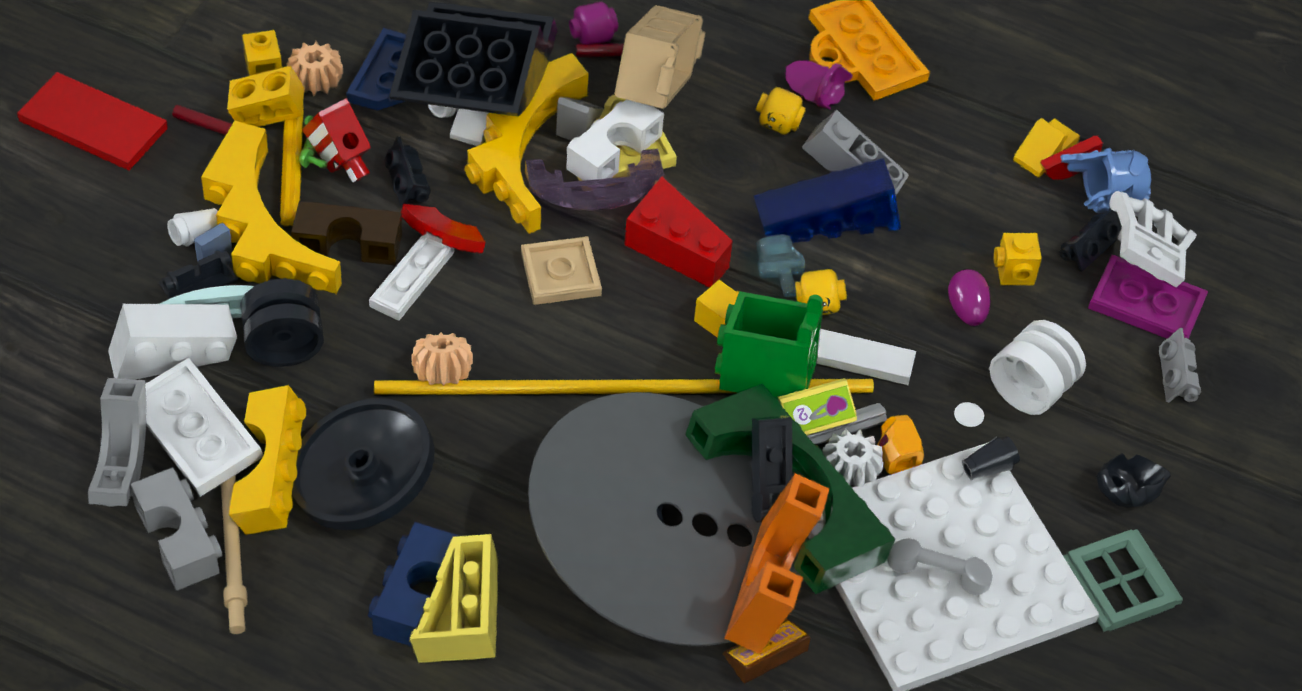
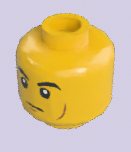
[755,87,806,135]
[795,269,847,315]

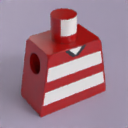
[302,98,371,183]

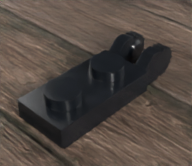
[751,416,792,522]

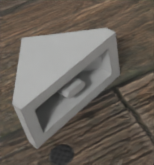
[556,97,604,140]

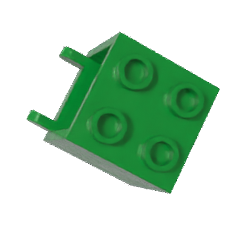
[715,291,823,399]

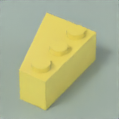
[410,534,498,663]

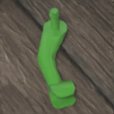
[299,115,327,169]

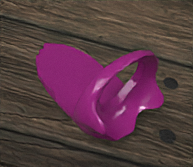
[785,61,853,110]

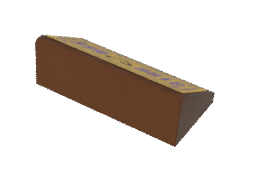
[723,619,811,684]

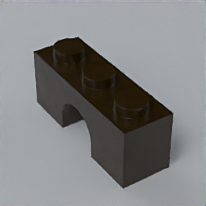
[291,201,402,266]

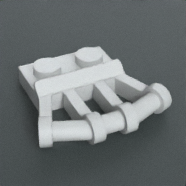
[1110,191,1197,287]

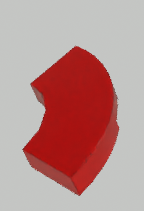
[401,204,486,253]

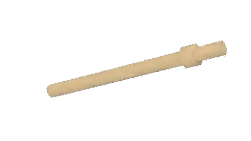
[221,475,248,634]

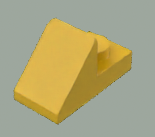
[1013,118,1080,178]

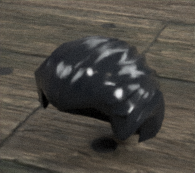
[1096,453,1171,508]

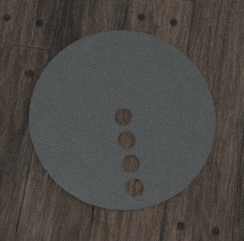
[528,392,806,646]

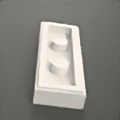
[369,232,454,321]
[817,329,916,385]

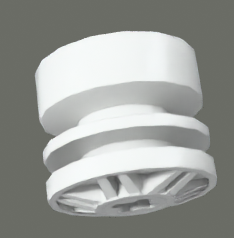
[989,320,1086,415]

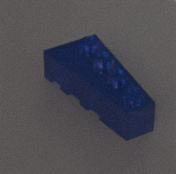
[754,158,901,246]

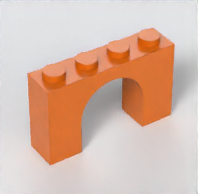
[725,473,829,654]

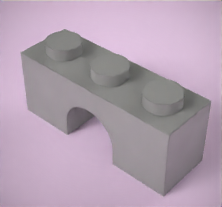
[130,468,222,591]

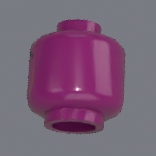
[569,2,618,44]

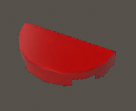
[1040,135,1103,180]

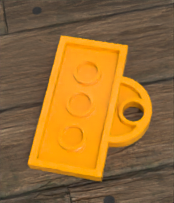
[809,0,930,101]

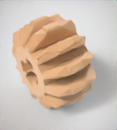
[287,41,343,96]
[411,332,473,386]

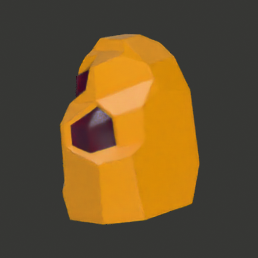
[877,415,924,475]

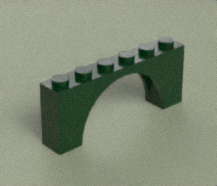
[685,384,896,594]

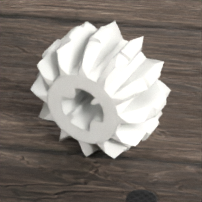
[822,428,884,487]

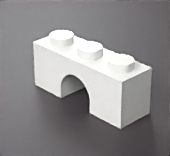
[566,100,664,190]

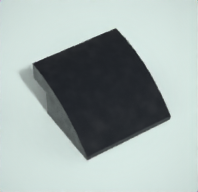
[389,1,558,117]

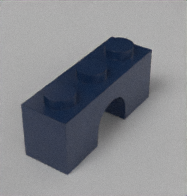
[368,522,458,646]

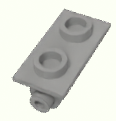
[1159,328,1201,403]

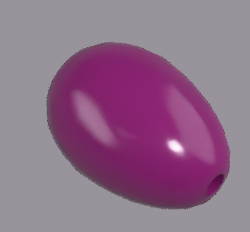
[948,270,990,326]

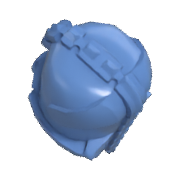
[1060,148,1151,213]

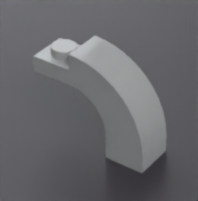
[88,378,146,507]

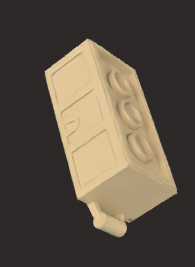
[614,5,705,109]

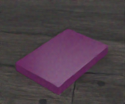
[1088,255,1208,339]

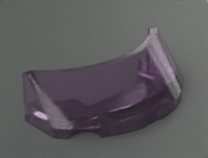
[525,148,664,211]

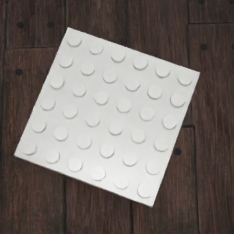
[808,443,1099,691]

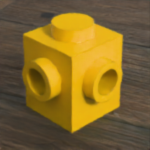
[994,233,1042,285]

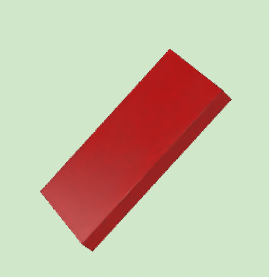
[17,72,168,171]

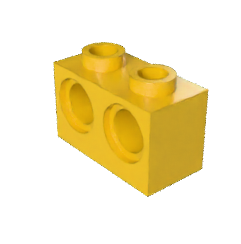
[227,66,304,127]

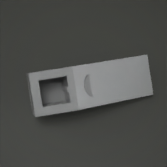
[802,110,909,198]

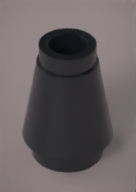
[962,436,1020,480]

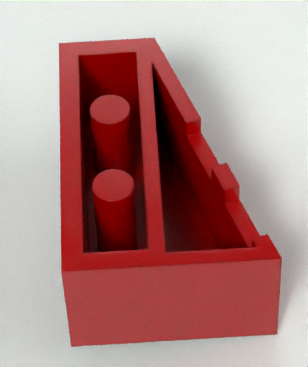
[625,177,733,288]

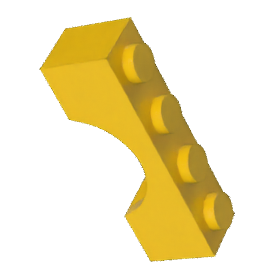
[228,385,306,535]

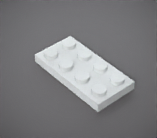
[145,358,263,497]

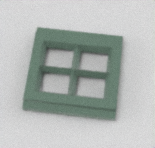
[1063,529,1183,632]

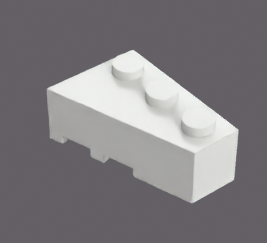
[108,304,237,380]

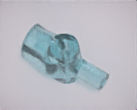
[756,235,805,298]

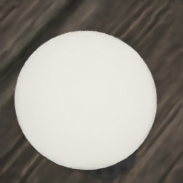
[954,402,984,427]

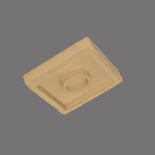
[521,236,602,305]

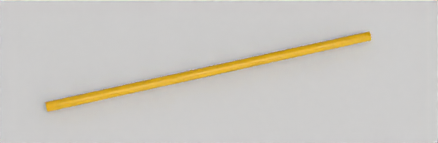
[374,379,874,395]

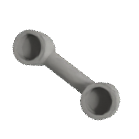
[887,538,992,595]

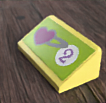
[778,378,857,435]

